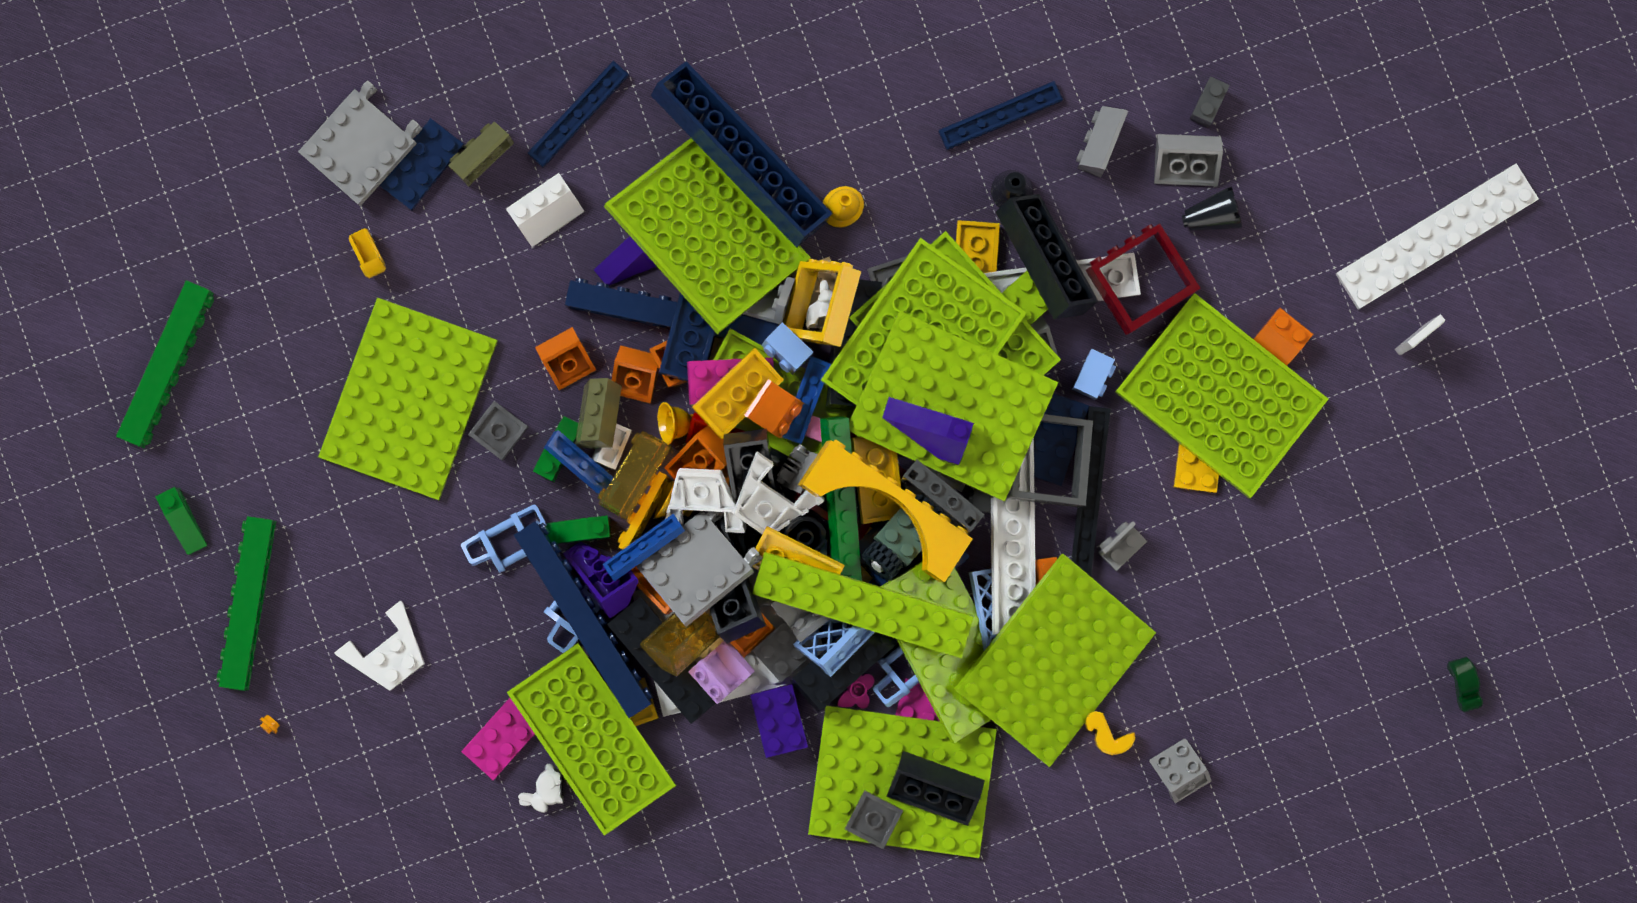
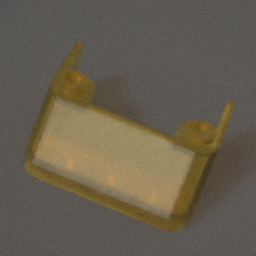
[597,431,674,522]

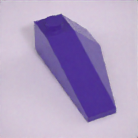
[594,236,656,286]
[882,397,974,465]
[563,541,638,618]

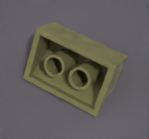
[448,122,514,187]
[575,378,622,448]

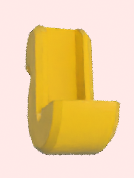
[349,228,386,279]
[1085,711,1135,755]

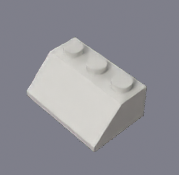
[506,173,585,247]

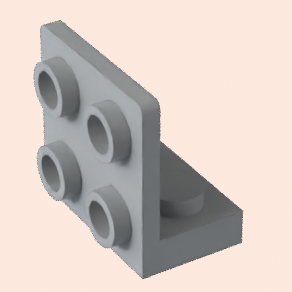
[743,277,795,324]
[1098,521,1147,571]
[770,600,831,643]
[1150,739,1212,803]

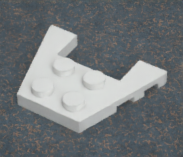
[733,451,824,534]
[665,468,747,533]
[334,601,425,691]

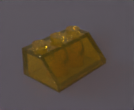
[640,612,720,676]

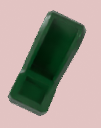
[1447,657,1483,712]

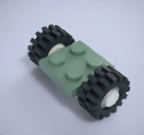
[862,494,943,581]

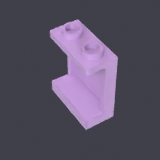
[688,641,755,704]

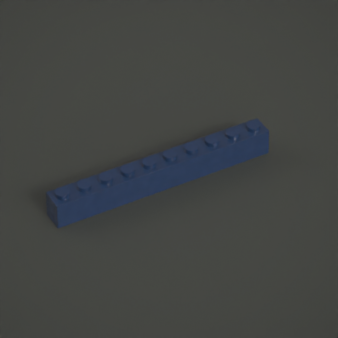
[565,278,779,345]
[514,521,653,718]

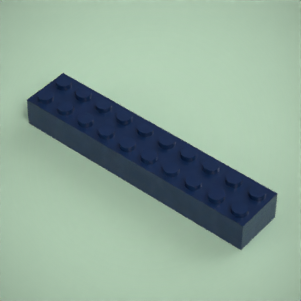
[651,61,832,248]

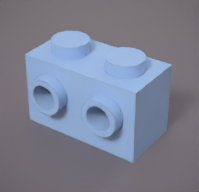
[761,322,813,375]
[1072,349,1116,400]

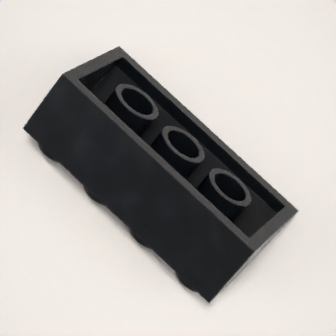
[887,751,985,826]

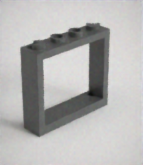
[1006,414,1093,508]
[900,459,985,534]

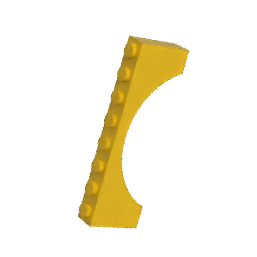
[798,440,973,582]

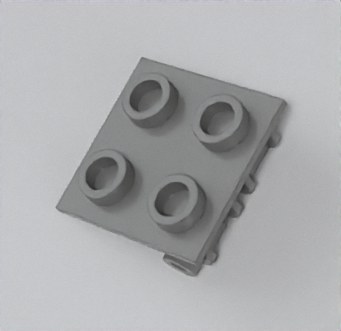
[776,444,818,494]

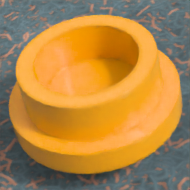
[259,715,280,734]

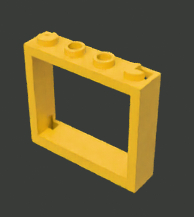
[783,259,861,347]

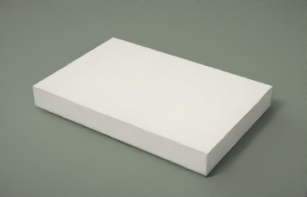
[1394,314,1445,355]

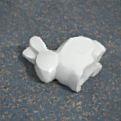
[806,280,833,332]
[518,764,564,813]

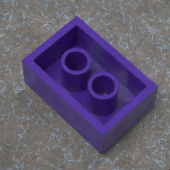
[750,684,808,758]

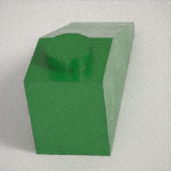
[533,416,578,482]
[155,487,208,555]
[546,515,612,544]

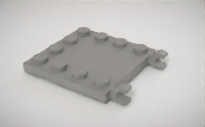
[298,80,423,206]
[636,511,762,627]

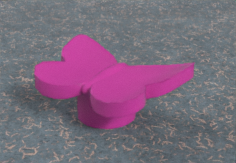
[837,674,874,709]

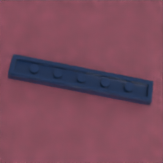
[527,61,629,168]
[938,81,1063,151]

